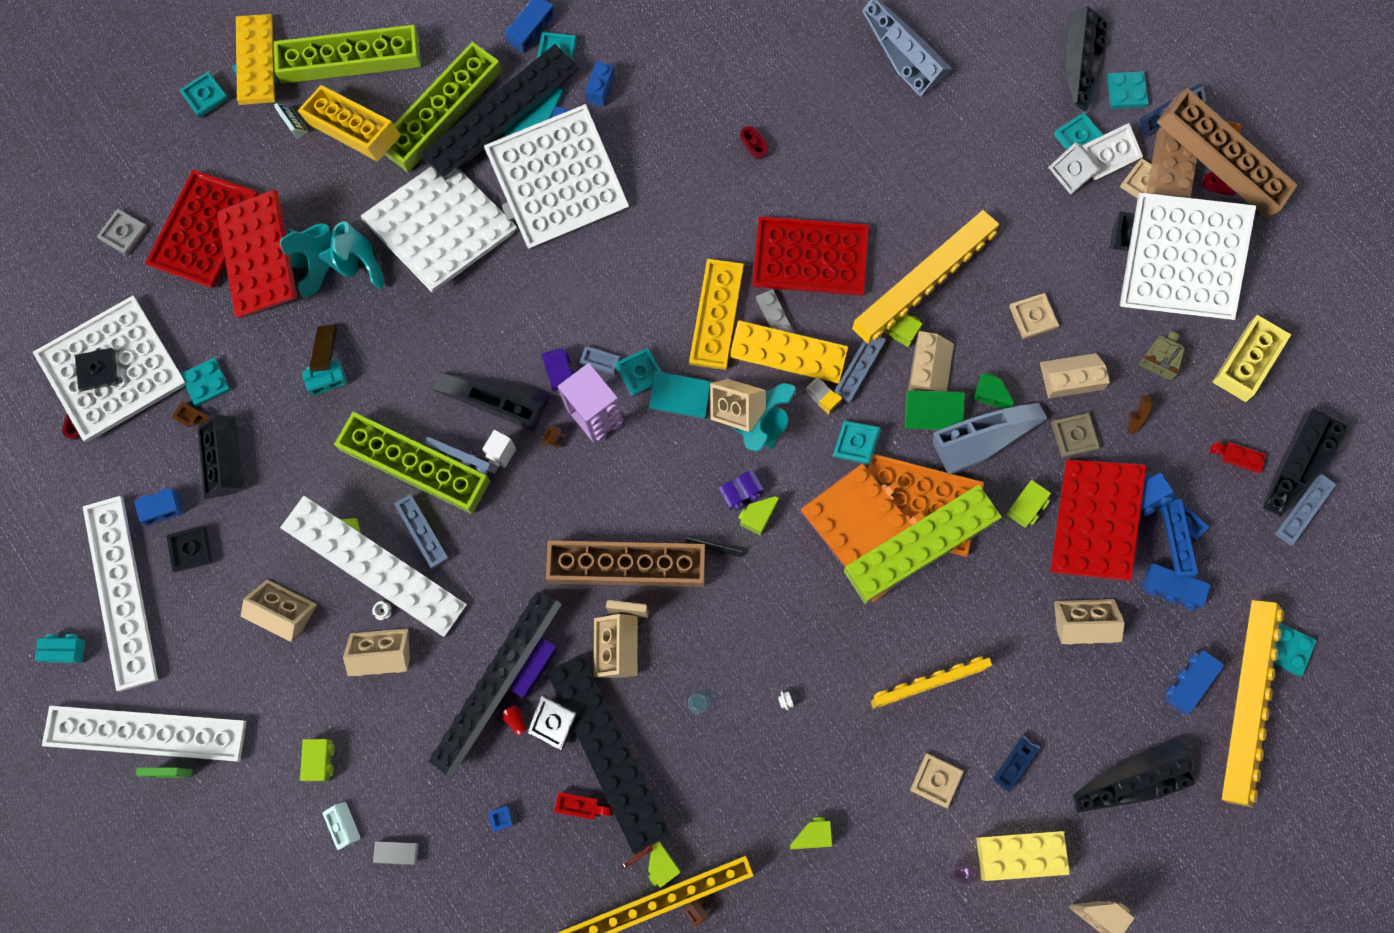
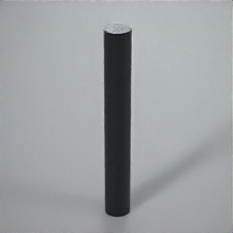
[685,536,743,557]

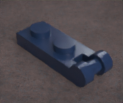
[992,734,1041,792]

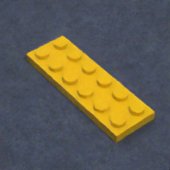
[236,14,275,105]
[689,259,744,370]
[729,321,848,383]
[871,656,992,709]

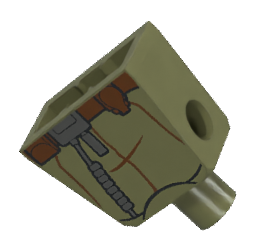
[1138,332,1184,380]

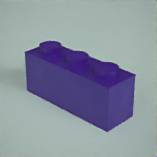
[508,638,558,699]

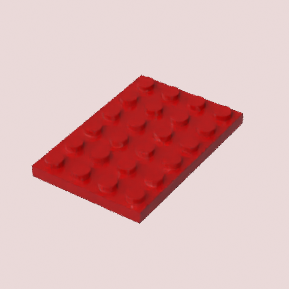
[145,169,259,289]
[217,190,297,318]
[752,216,869,296]
[1050,460,1147,582]

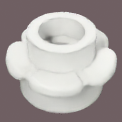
[372,601,391,620]
[778,691,794,710]

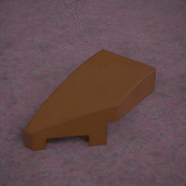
[1128,395,1153,434]
[172,402,210,428]

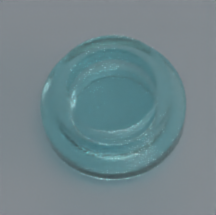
[688,693,708,714]

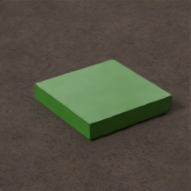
[136,768,192,778]

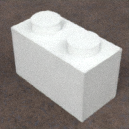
[482,430,516,468]

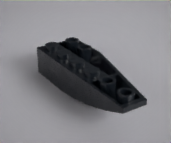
[1065,6,1108,111]
[432,373,550,431]
[1262,408,1349,517]
[1073,740,1195,813]

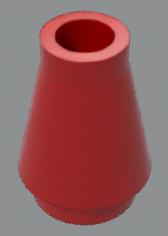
[501,705,527,736]

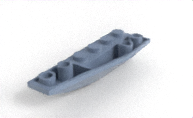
[862,0,952,97]
[933,403,1047,474]

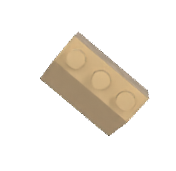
[908,331,954,391]
[1040,353,1110,399]
[710,379,766,432]
[241,579,317,642]
[1054,599,1125,645]
[593,614,638,678]
[343,628,410,676]
[1069,901,1134,933]

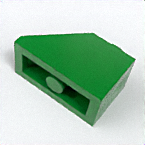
[972,373,1014,409]

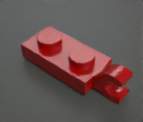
[1209,442,1266,474]
[554,792,612,820]

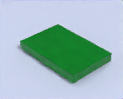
[904,390,965,430]

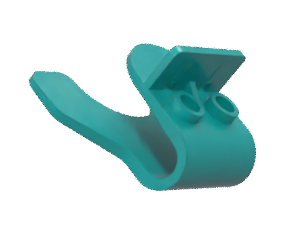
[319,221,384,289]
[280,224,331,298]
[733,383,796,452]

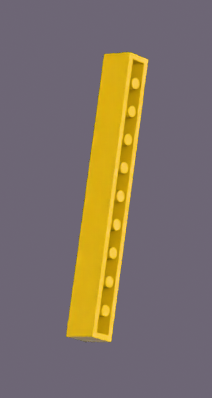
[852,210,999,344]
[1222,600,1284,807]
[557,856,753,933]

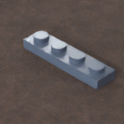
[834,337,886,404]
[424,437,498,475]
[1274,473,1336,546]
[394,494,449,569]

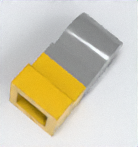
[805,378,842,415]

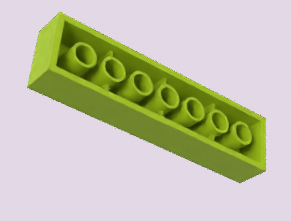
[274,25,421,84]
[384,42,502,173]
[334,412,490,515]
[844,485,1002,604]

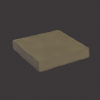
[1051,413,1100,458]

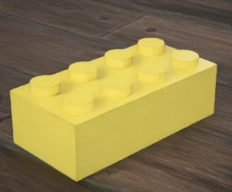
[1212,315,1291,402]
[976,831,1070,881]

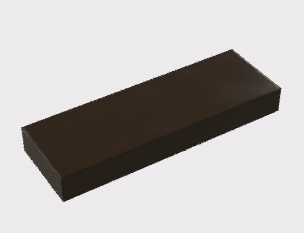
[309,324,337,372]

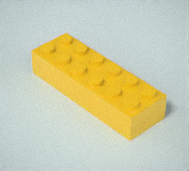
[298,85,401,162]

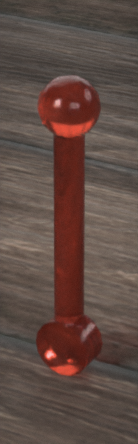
[621,845,653,869]

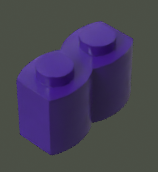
[541,347,574,392]
[719,470,764,511]

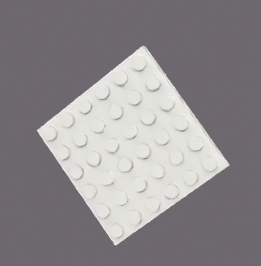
[484,104,629,249]
[361,167,517,293]
[1120,193,1256,320]
[33,296,186,443]

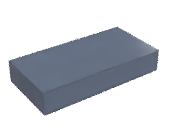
[579,346,621,375]

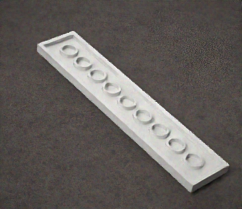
[83,496,158,692]
[280,496,467,637]
[42,706,247,762]

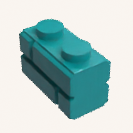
[302,359,348,396]
[35,634,85,664]

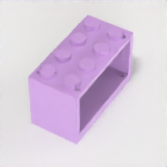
[557,363,624,443]

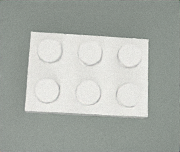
[1082,123,1143,180]

